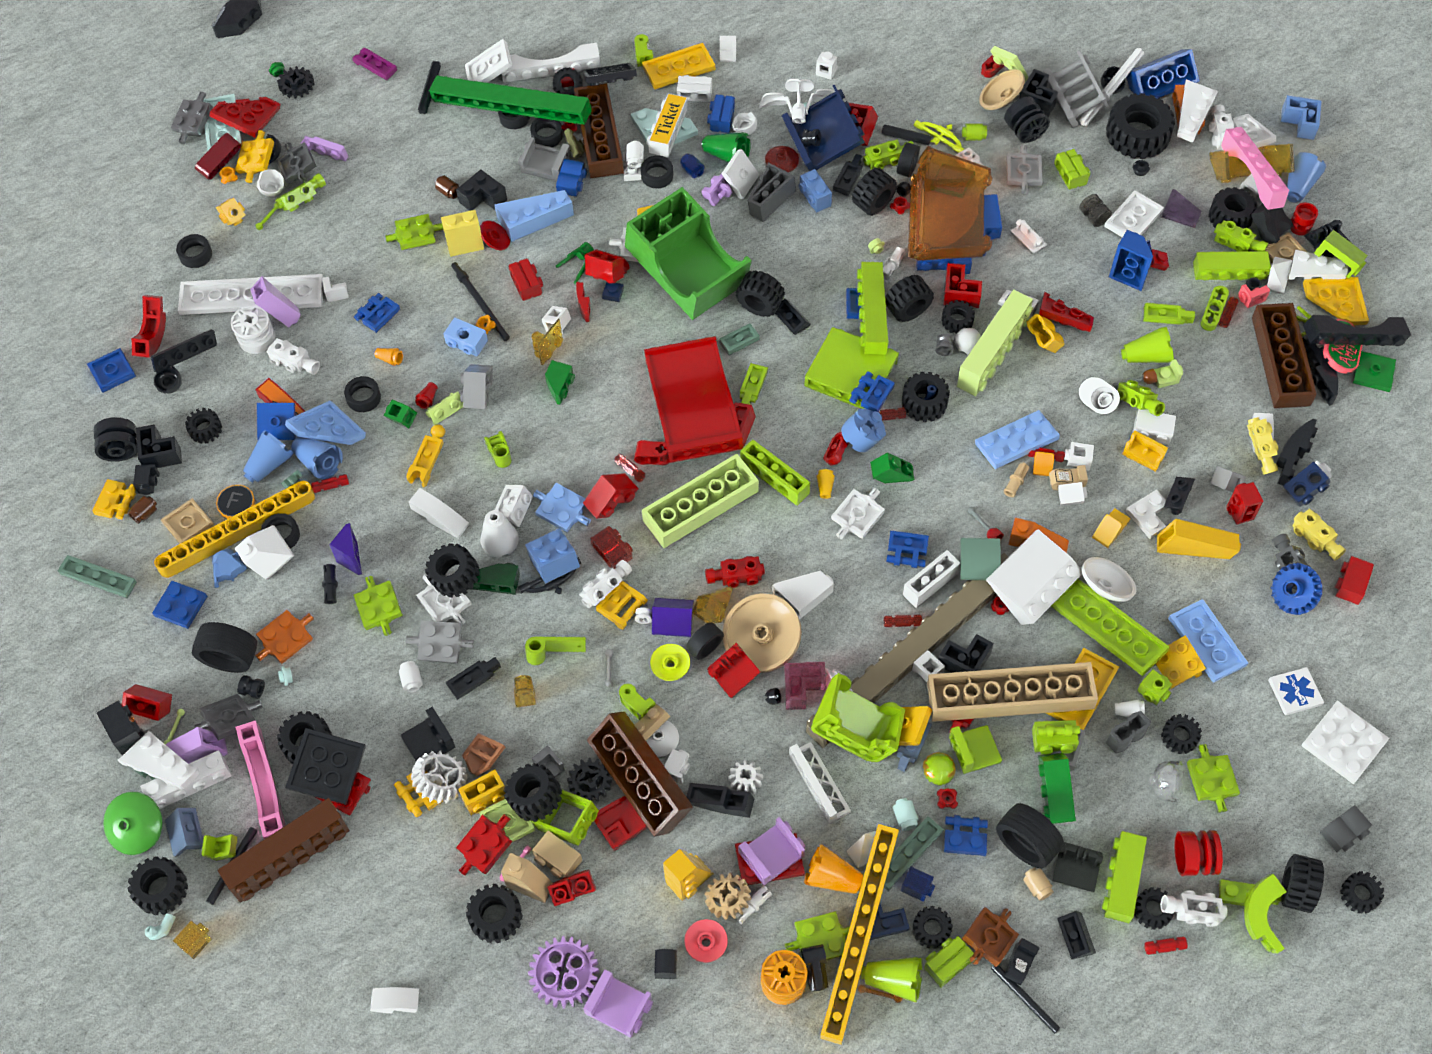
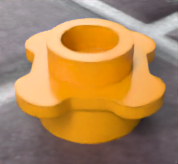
[219,166,238,184]
[475,315,496,334]

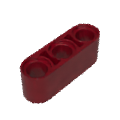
[195,133,242,180]

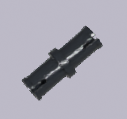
[322,564,338,604]

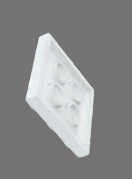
[1301,700,1390,784]

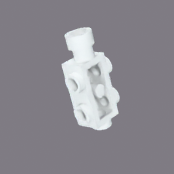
[1209,105,1235,153]
[267,338,320,375]
[579,560,632,608]
[1161,890,1228,927]

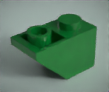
[545,360,575,405]
[870,452,915,484]

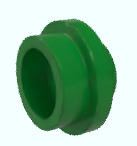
[269,62,285,78]

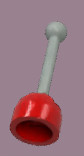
[968,507,1004,541]

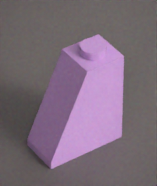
[251,276,301,327]
[165,727,228,764]

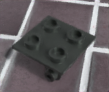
[1052,842,1103,893]

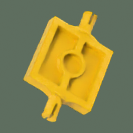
[235,130,274,183]

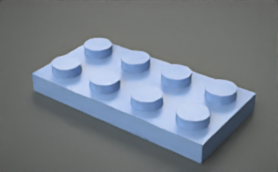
[975,410,1060,469]
[1168,599,1248,683]

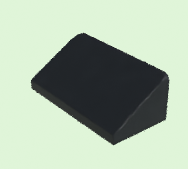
[775,298,811,335]
[1057,911,1096,960]

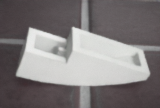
[409,488,469,539]

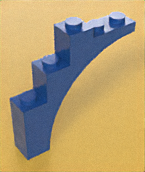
[916,194,1002,274]

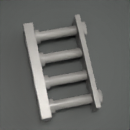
[1044,50,1110,128]

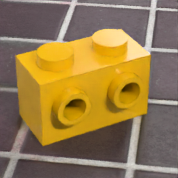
[458,770,506,815]

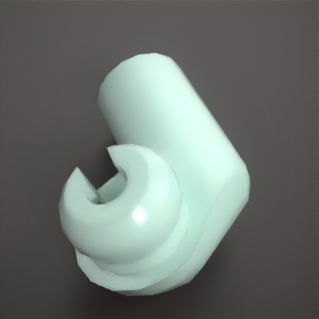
[145,913,176,940]

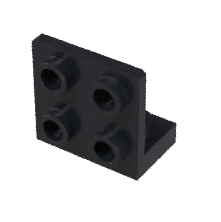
[401,706,456,761]

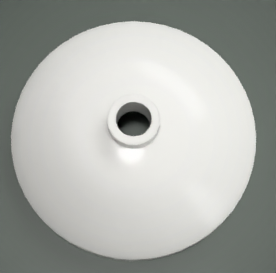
[1082,557,1136,602]

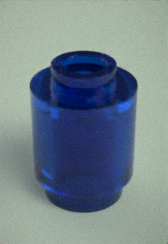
[680,153,705,178]

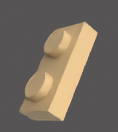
[634,704,670,740]

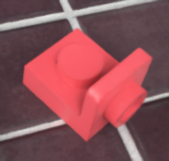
[1238,284,1270,308]

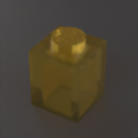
[173,921,212,959]

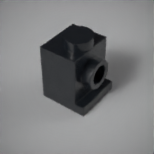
[133,464,160,495]

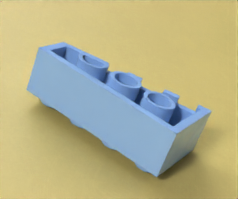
[494,190,574,242]

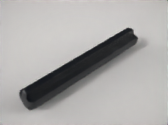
[418,60,441,114]

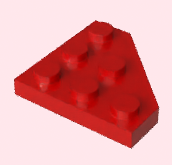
[210,97,281,138]

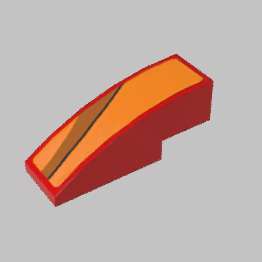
[255,378,305,416]

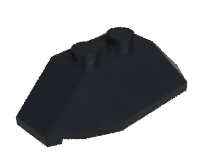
[212,0,262,38]

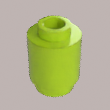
[962,123,987,141]

